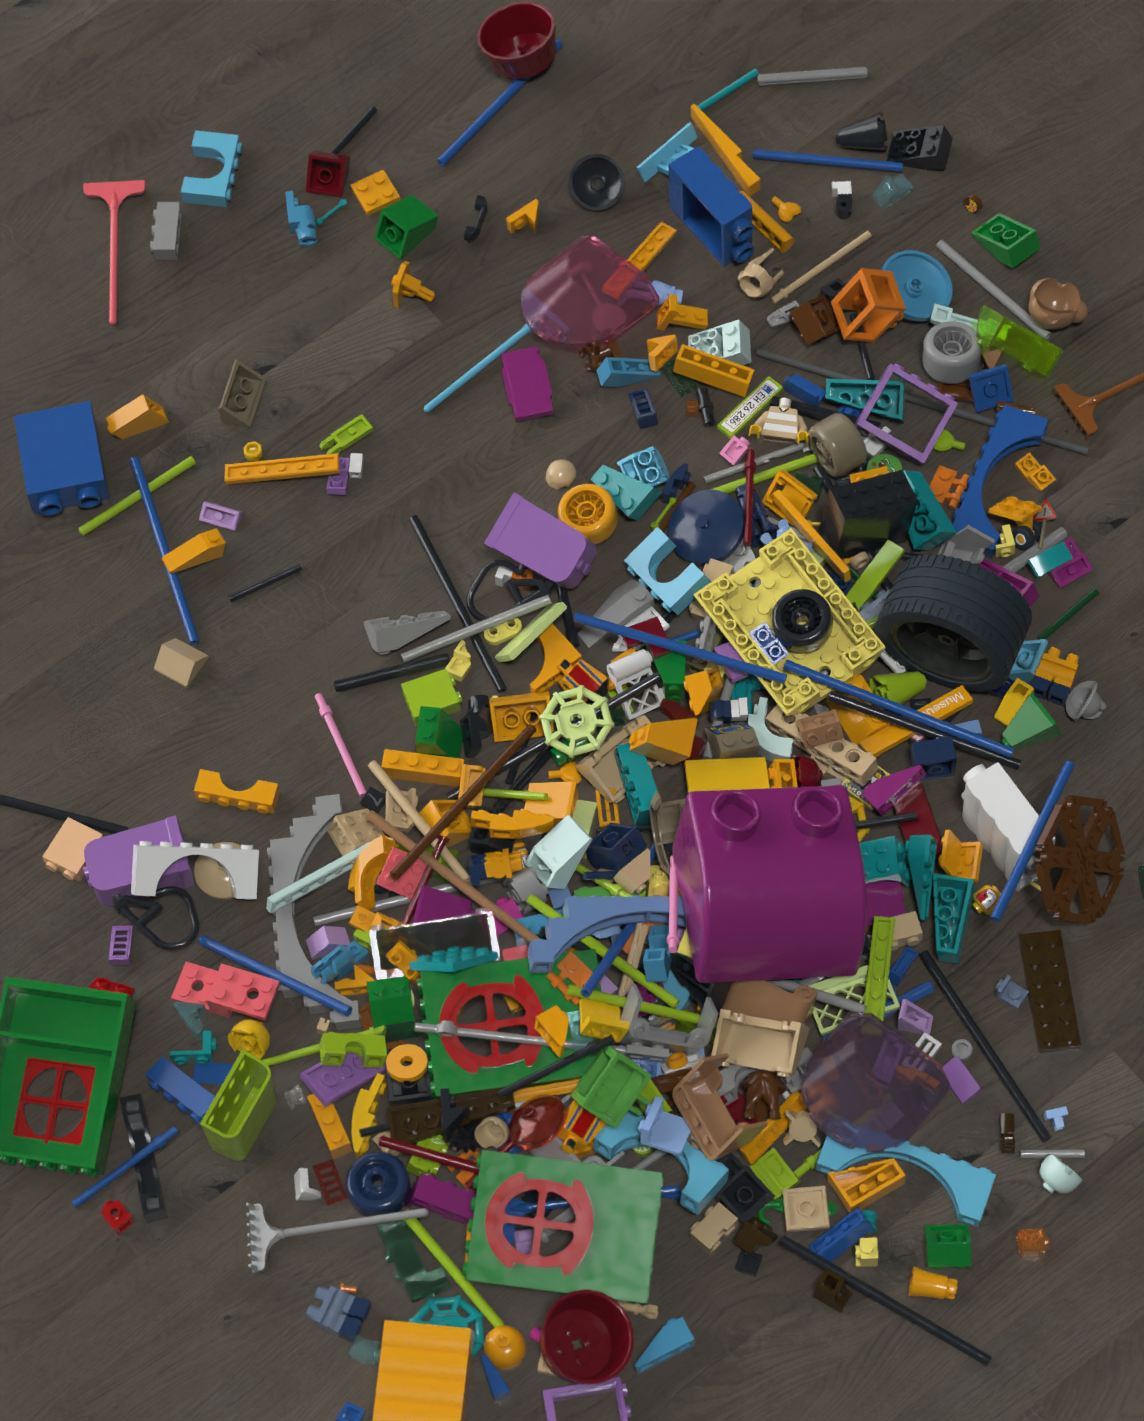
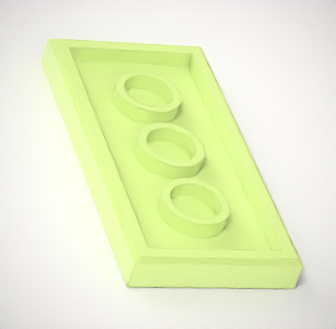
[494,602,567,662]

